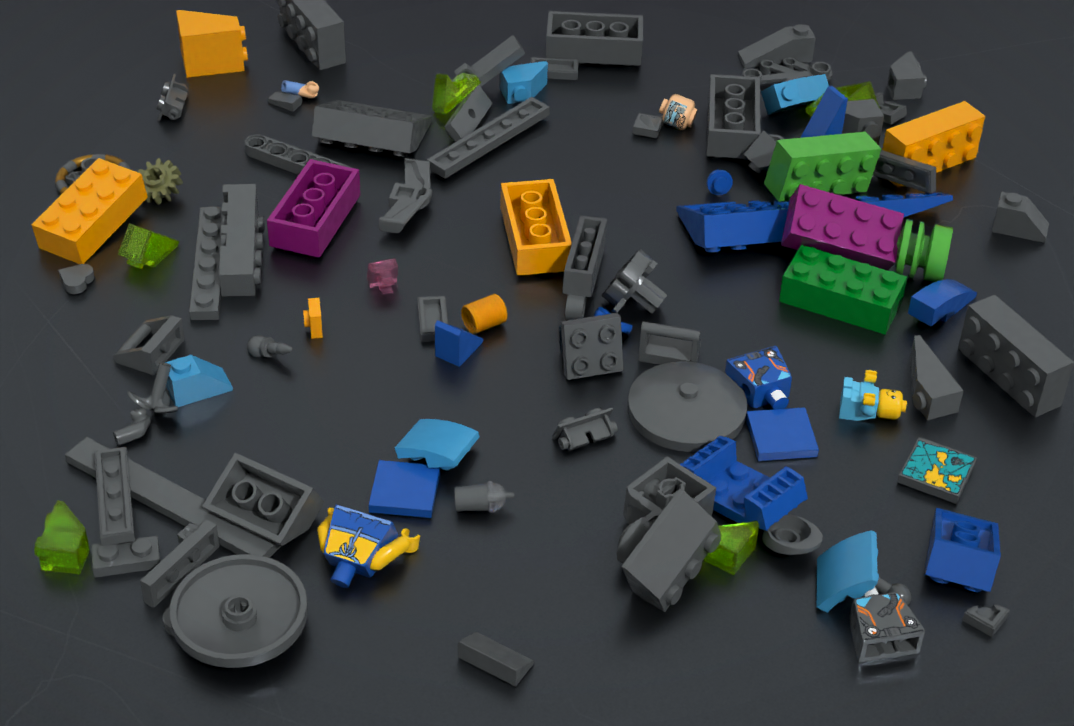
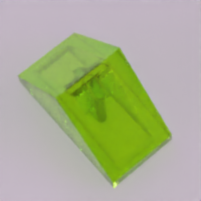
[703,521,759,575]

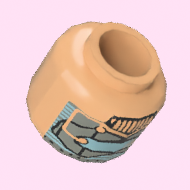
[659,94,698,130]

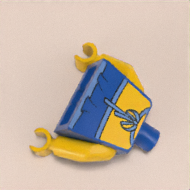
[317,504,420,588]

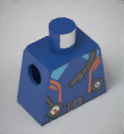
[725,346,792,409]

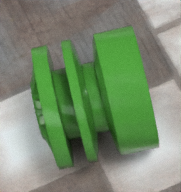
[895,219,953,283]

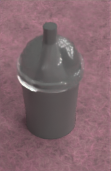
[455,481,514,513]

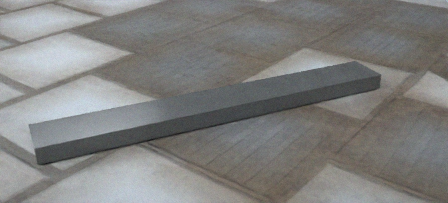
[65,437,281,558]

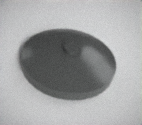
[627,361,747,452]
[169,554,308,668]

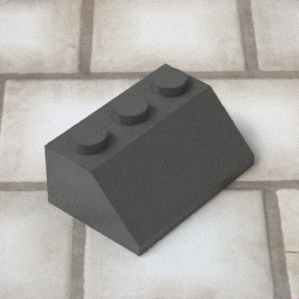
[202,452,325,546]
[621,489,721,612]

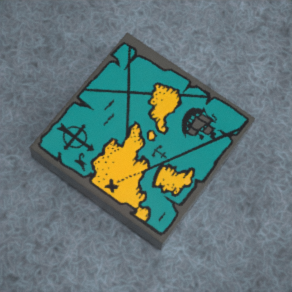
[897,437,977,504]

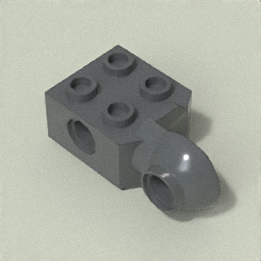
[617,456,716,563]

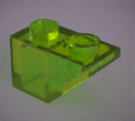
[35,500,90,574]

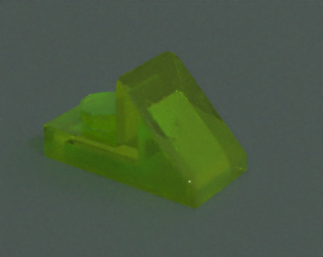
[432,73,481,114]

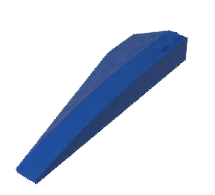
[676,192,953,252]

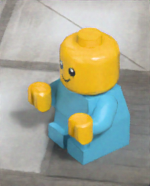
[839,370,907,421]

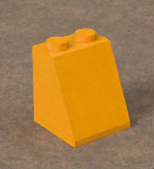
[176,10,248,78]

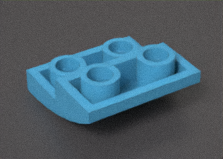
[395,419,480,470]
[817,530,879,613]

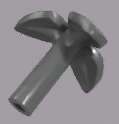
[127,362,178,414]

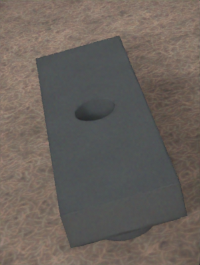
[444,84,493,142]

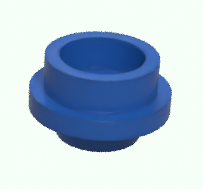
[707,170,733,195]

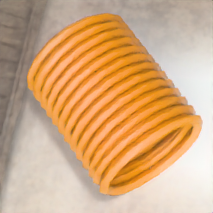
[461,293,508,334]

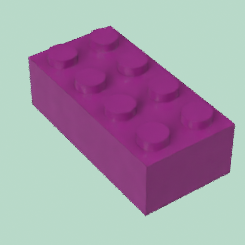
[267,159,360,258]
[781,184,904,271]

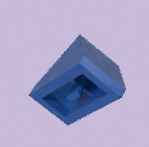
[435,320,484,367]

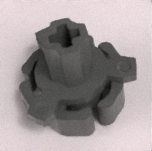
[601,249,667,314]

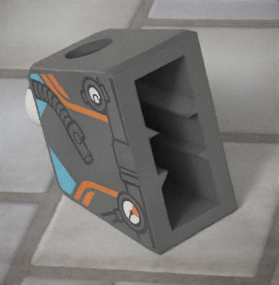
[850,586,925,663]

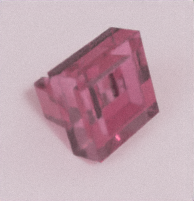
[367,258,398,295]

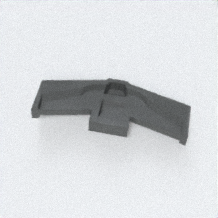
[379,158,432,233]

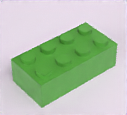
[764,131,881,202]

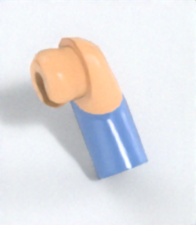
[281,80,319,99]

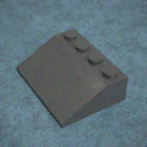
[312,100,433,156]

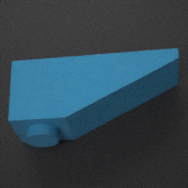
[761,74,829,115]

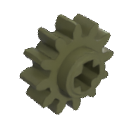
[138,158,183,205]

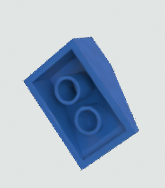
[925,508,1001,592]

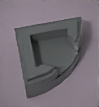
[962,605,1010,637]

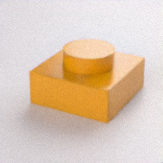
[303,298,323,339]

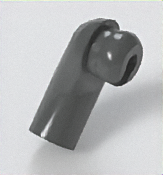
[113,407,151,446]

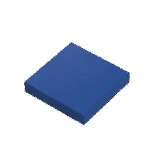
[746,407,819,461]
[369,460,440,518]

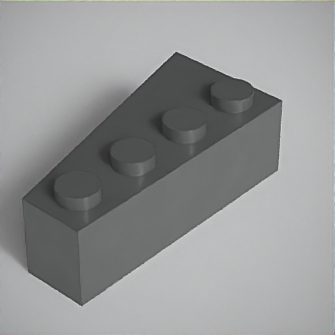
[219,184,265,297]

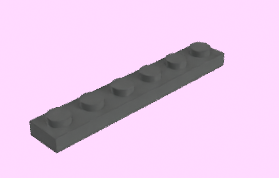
[427,97,550,178]
[189,206,223,320]

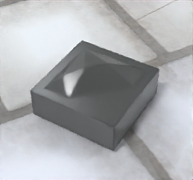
[633,113,663,138]

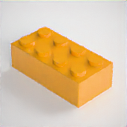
[882,101,985,187]
[31,158,148,264]
[500,179,572,275]

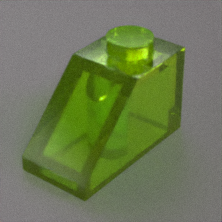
[118,223,179,269]

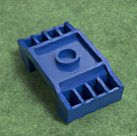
[680,436,808,531]

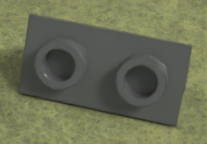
[156,74,188,121]
[552,407,618,451]

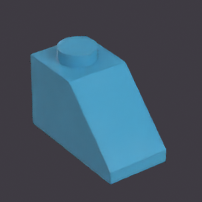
[499,61,548,104]
[165,355,233,407]

